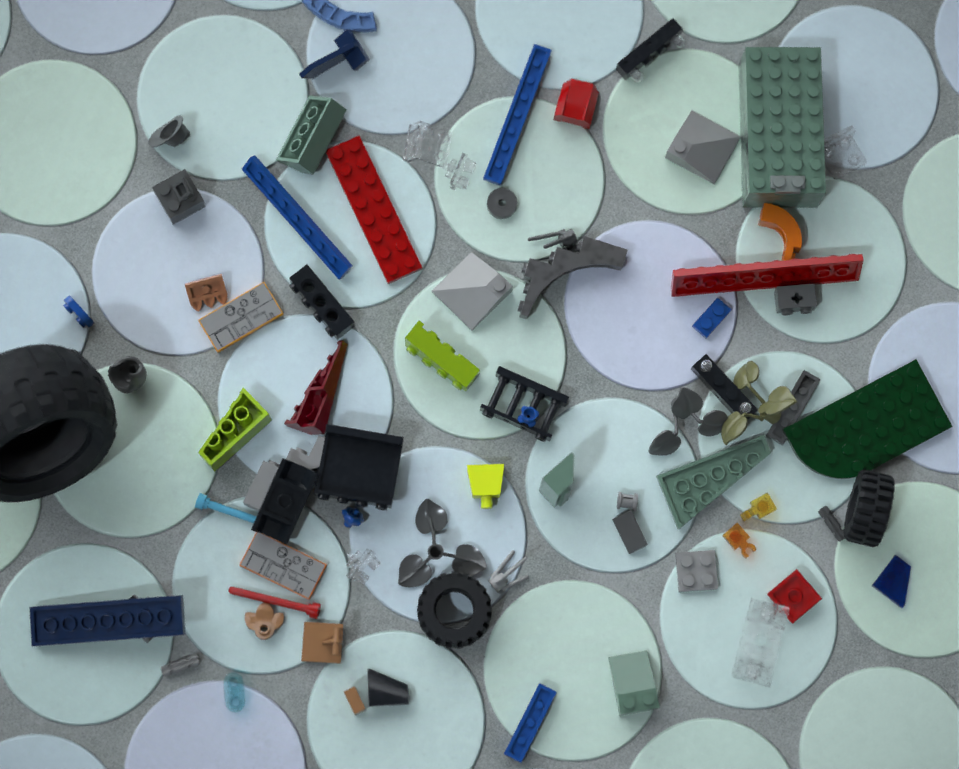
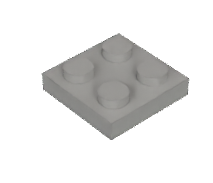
[675,550,718,592]

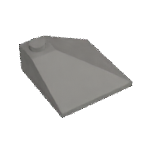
[665,110,741,184]
[431,252,513,331]

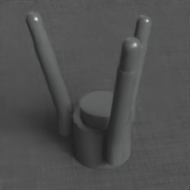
[528,229,577,263]

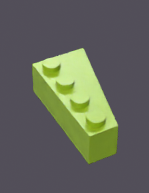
[405,320,480,391]
[198,387,272,472]

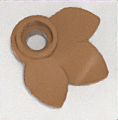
[245,602,284,640]

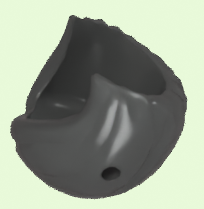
[108,356,147,394]

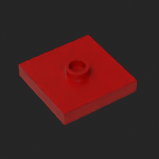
[767,569,823,624]

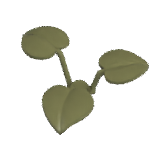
[721,361,797,445]

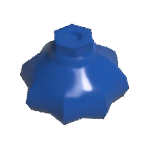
[342,506,365,528]

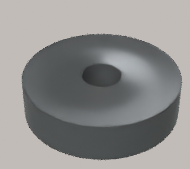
[487,188,517,219]

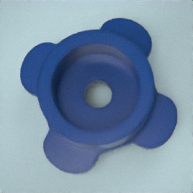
[517,406,539,427]

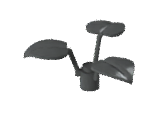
[648,386,728,455]
[398,499,487,587]

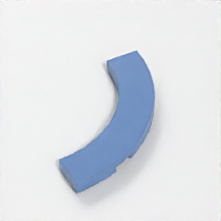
[301,0,377,32]

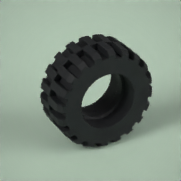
[844,469,895,547]
[417,572,492,649]

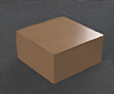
[344,686,366,716]

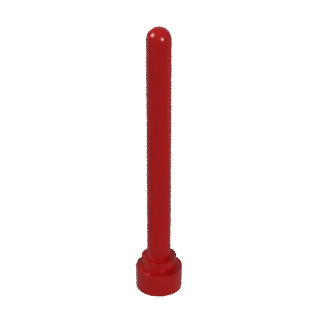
[228,587,321,619]

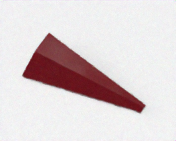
[284,340,348,435]

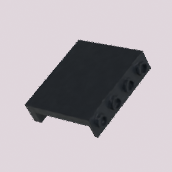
[314,424,404,511]

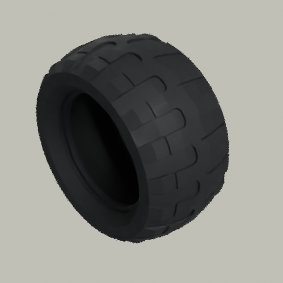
[0,344,117,503]

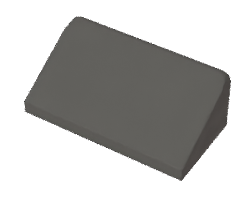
[612,510,648,554]

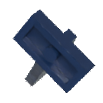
[299,29,370,79]

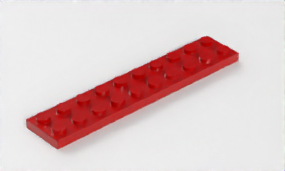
[671,254,864,297]

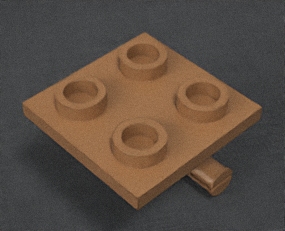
[301,622,343,664]

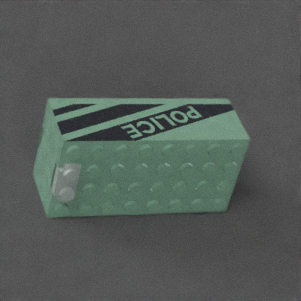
[739,47,826,208]

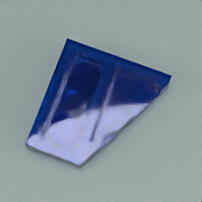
[871,555,911,609]

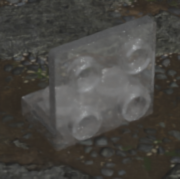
[403,121,452,168]
[824,125,867,180]

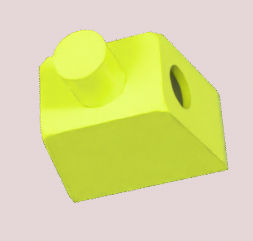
[467,464,504,509]

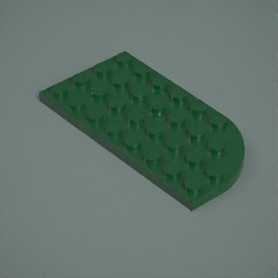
[782,359,953,479]

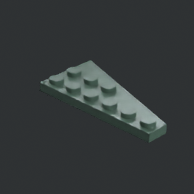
[656,435,771,530]

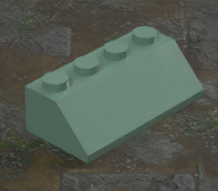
[276,95,346,174]
[539,452,574,508]

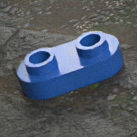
[63,295,94,328]

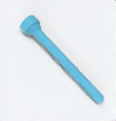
[195,493,256,523]

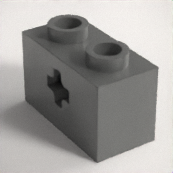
[774,284,817,315]

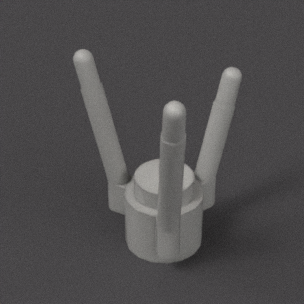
[488,551,529,592]

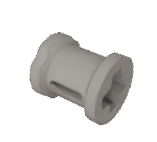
[617,492,638,511]

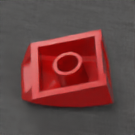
[553,78,599,129]

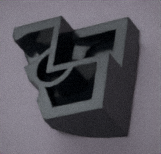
[367,669,409,707]

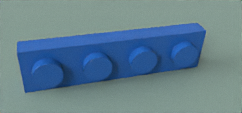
[504,683,557,763]

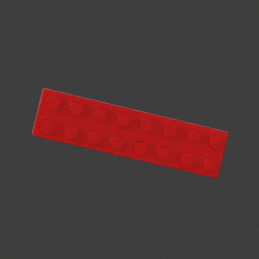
[326,136,422,284]

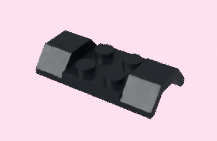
[251,458,318,545]

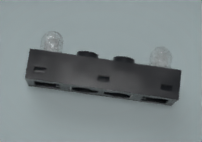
[616,18,685,83]
[691,354,758,420]

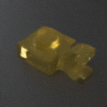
[740,493,777,522]

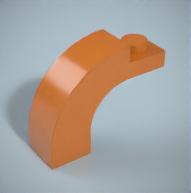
[758,203,802,261]

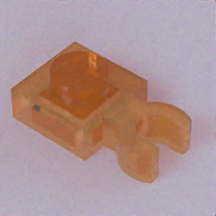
[722,523,756,558]

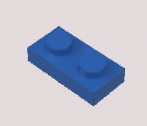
[692,298,731,339]

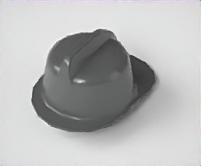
[148,115,190,148]

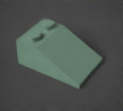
[608,651,660,716]

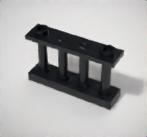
[480,366,569,442]

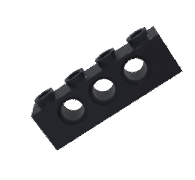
[289,264,355,340]

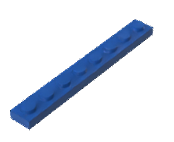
[483,44,552,186]
[242,155,353,279]

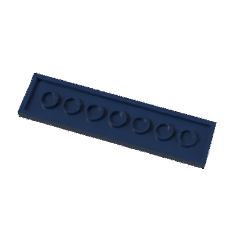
[29,595,186,646]

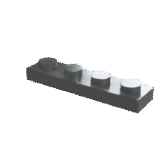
[766,370,820,445]

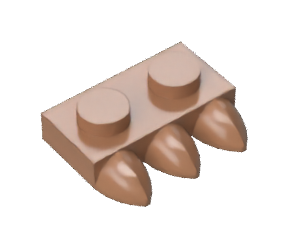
[185,274,227,312]

